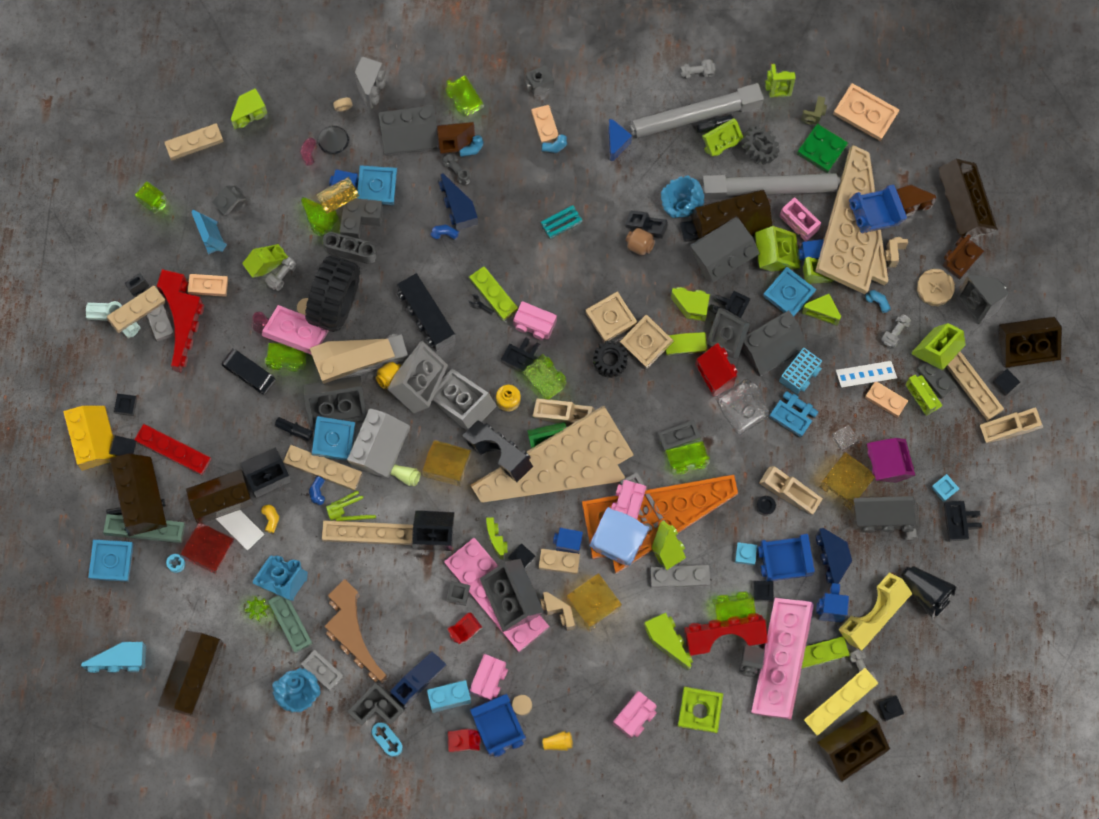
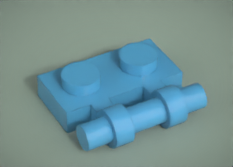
[769,391,819,438]

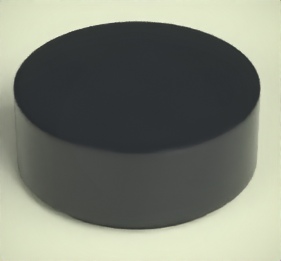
[756,496,776,516]

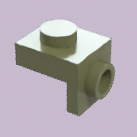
[801,96,827,125]

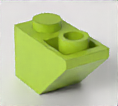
[231,88,268,129]
[242,244,288,278]
[671,287,710,321]
[651,521,686,570]

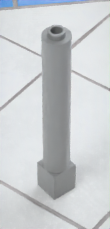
[629,83,764,138]
[702,173,841,200]

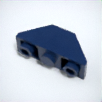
[815,528,852,585]

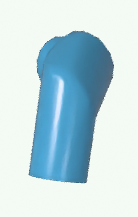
[460,135,484,157]

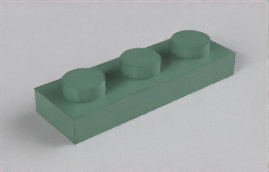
[268,595,313,654]

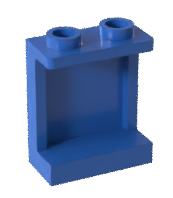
[849,185,907,234]
[757,534,815,581]
[470,694,526,758]

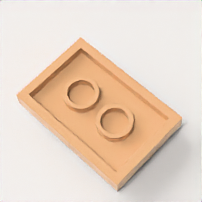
[833,83,900,141]

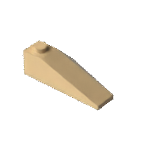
[309,339,395,384]

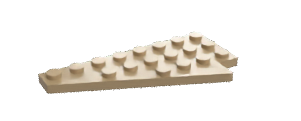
[815,145,888,294]
[471,406,634,503]

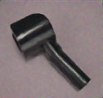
[469,294,494,315]

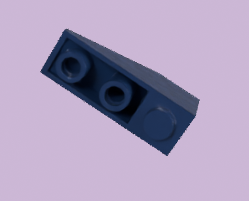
[438,173,478,231]
[390,651,447,709]

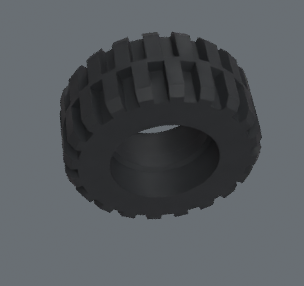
[305,255,360,332]

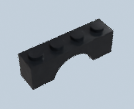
[462,420,533,483]

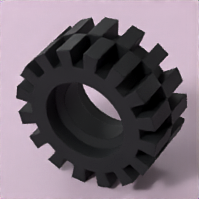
[593,341,628,378]

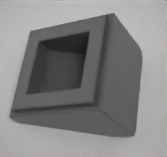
[447,581,470,606]

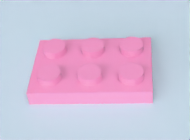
[262,305,329,355]

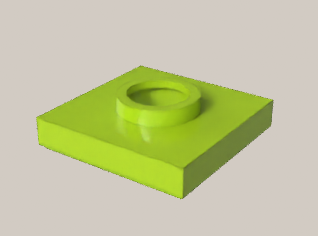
[678,687,723,734]

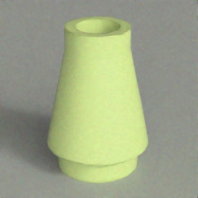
[391,464,421,486]

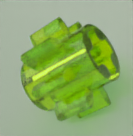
[245,596,270,622]

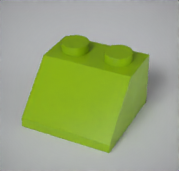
[755,226,800,272]

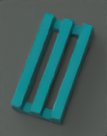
[541,205,583,239]

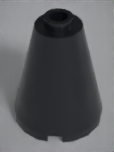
[901,566,958,618]

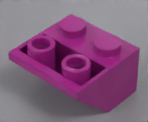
[867,438,916,483]

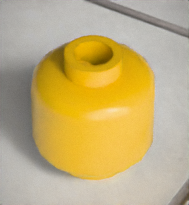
[376,362,401,389]
[496,384,521,412]

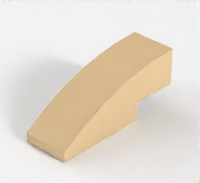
[533,398,595,426]
[980,407,1044,443]
[759,466,823,515]

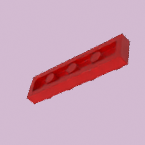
[134,424,212,476]

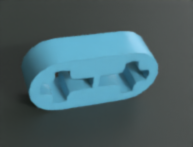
[372,722,403,757]

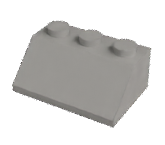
[347,408,411,478]

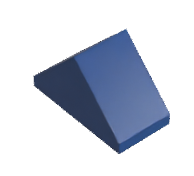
[608,119,632,161]

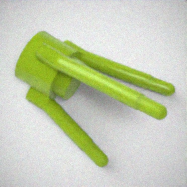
[326,491,376,521]

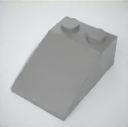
[388,341,448,413]
[432,369,497,430]

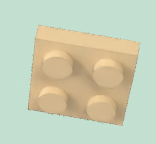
[585,291,637,342]
[620,314,674,368]

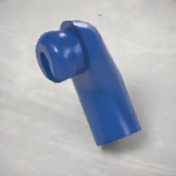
[431,225,460,240]
[309,476,325,505]

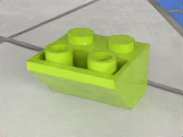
[911,323,966,370]

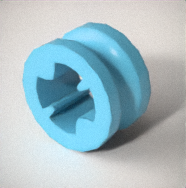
[166,554,185,573]

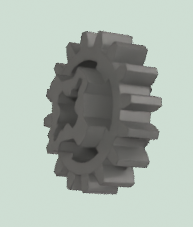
[741,126,780,165]

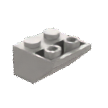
[355,56,386,111]

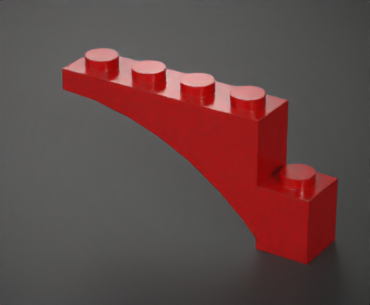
[157,269,204,373]

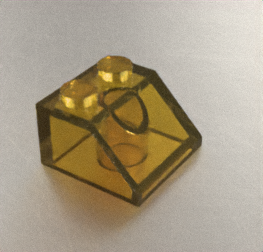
[423,440,471,487]

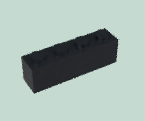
[396,273,456,351]

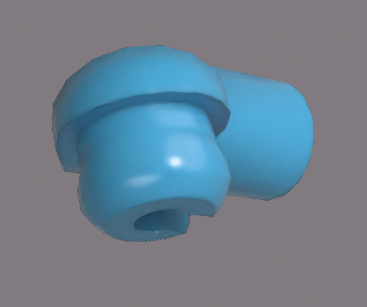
[542,135,568,153]
[865,290,891,313]

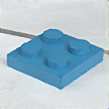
[357,166,397,205]
[763,267,816,317]
[311,416,355,461]
[88,540,134,582]

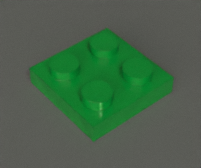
[797,123,848,173]

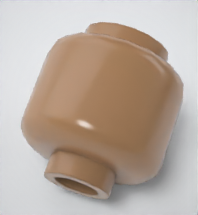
[626,228,655,256]

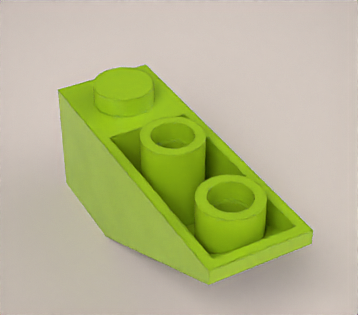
[644,613,693,670]

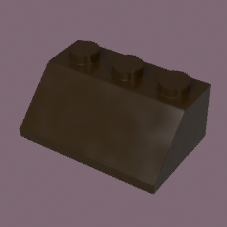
[999,316,1062,368]
[186,469,253,525]
[817,710,891,782]

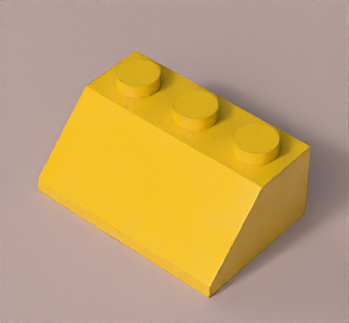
[63,406,116,471]

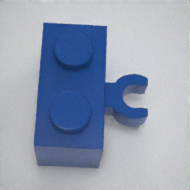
[816,583,849,623]

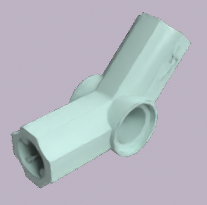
[86,301,141,338]

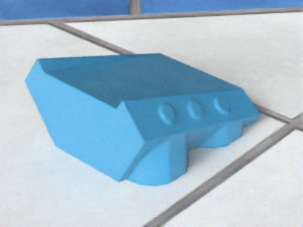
[191,210,227,254]
[253,555,308,601]

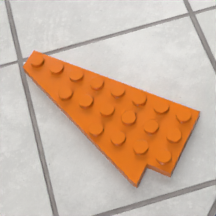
[582,475,738,574]

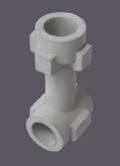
[680,59,716,79]
[265,257,297,291]
[881,314,911,348]
[850,650,877,681]

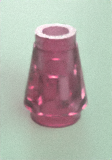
[252,312,269,333]

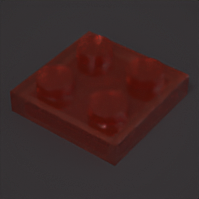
[180,522,234,574]

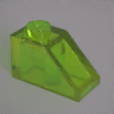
[301,197,338,236]

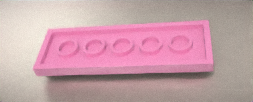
[444,538,549,652]
[752,598,814,720]

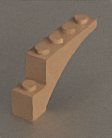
[325,579,388,684]

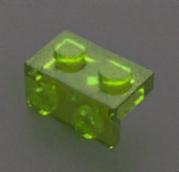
[523,354,567,400]

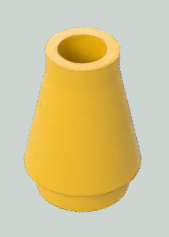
[543,731,573,751]

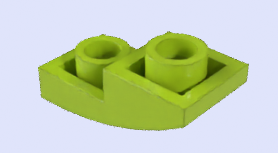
[666,332,707,356]
[486,517,508,560]

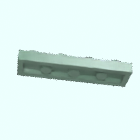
[103,514,185,543]

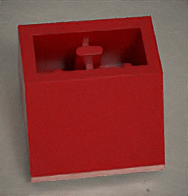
[695,343,738,397]

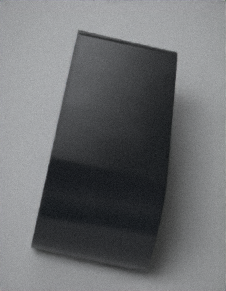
[221,348,276,395]

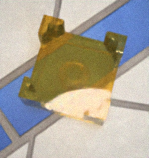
[819,452,875,510]
[566,573,622,632]

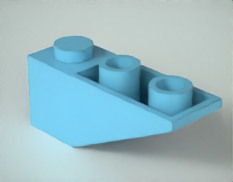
[81,642,146,673]

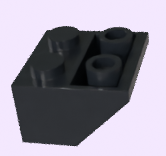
[240,447,292,498]
[412,510,455,551]

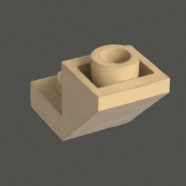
[540,592,575,631]

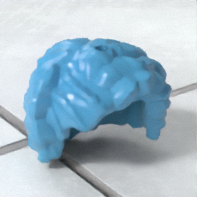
[661,175,705,218]
[272,668,320,713]

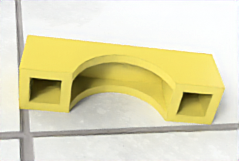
[839,573,912,651]
[804,668,879,736]

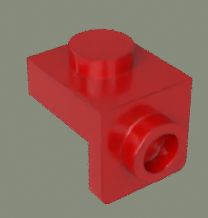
[447,612,483,644]
[448,729,481,753]

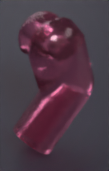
[300,138,316,166]

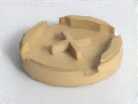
[917,269,955,306]

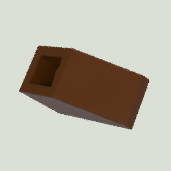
[437,122,475,153]
[896,185,936,216]

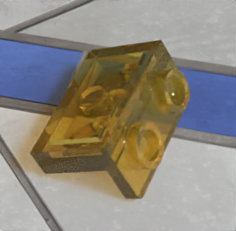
[316,177,359,214]

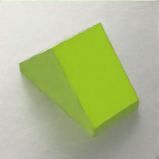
[802,257,834,284]
[802,294,841,326]

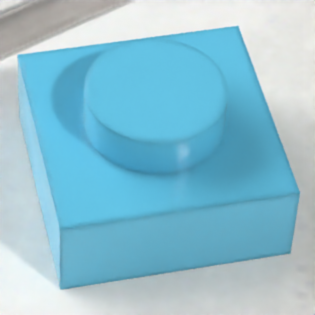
[931,474,959,502]
[735,543,757,565]

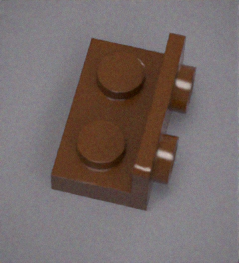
[943,234,984,279]

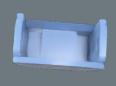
[590,507,649,566]

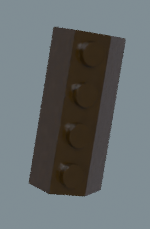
[938,159,998,237]
[691,189,773,239]
[110,454,167,537]
[158,631,224,718]

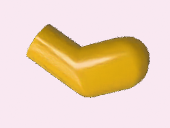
[261,505,279,534]

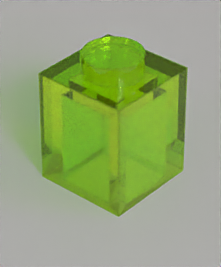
[135,181,167,214]

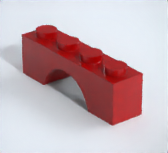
[684,613,768,656]

